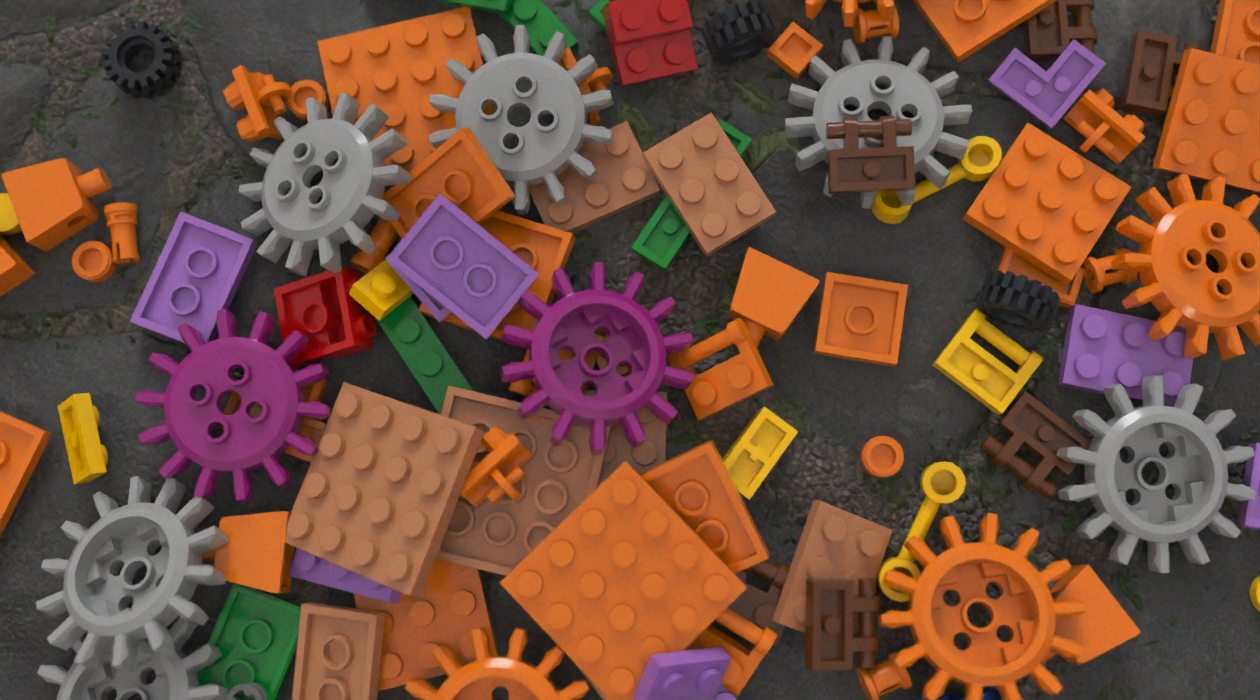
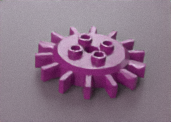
[500,262,694,455]
[135,309,333,502]

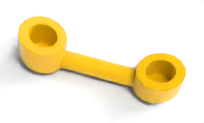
[871,136,1002,224]
[877,461,966,602]

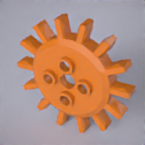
[1111,173,1260,361]
[878,513,1087,700]
[405,627,591,700]

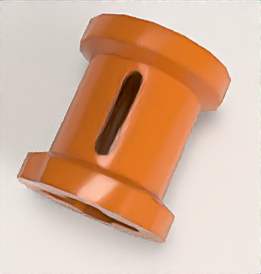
[852,4,899,44]
[1082,248,1137,293]
[855,652,912,700]

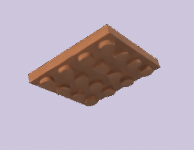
[285,382,484,598]
[436,386,612,576]

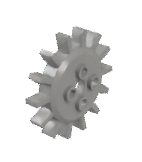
[429,25,614,214]
[784,36,972,209]
[238,93,411,276]
[1057,376,1256,573]
[36,476,229,673]
[37,616,229,700]

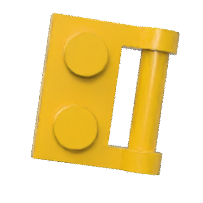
[932,308,1043,415]

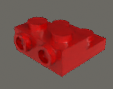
[602,0,698,87]
[274,266,377,368]

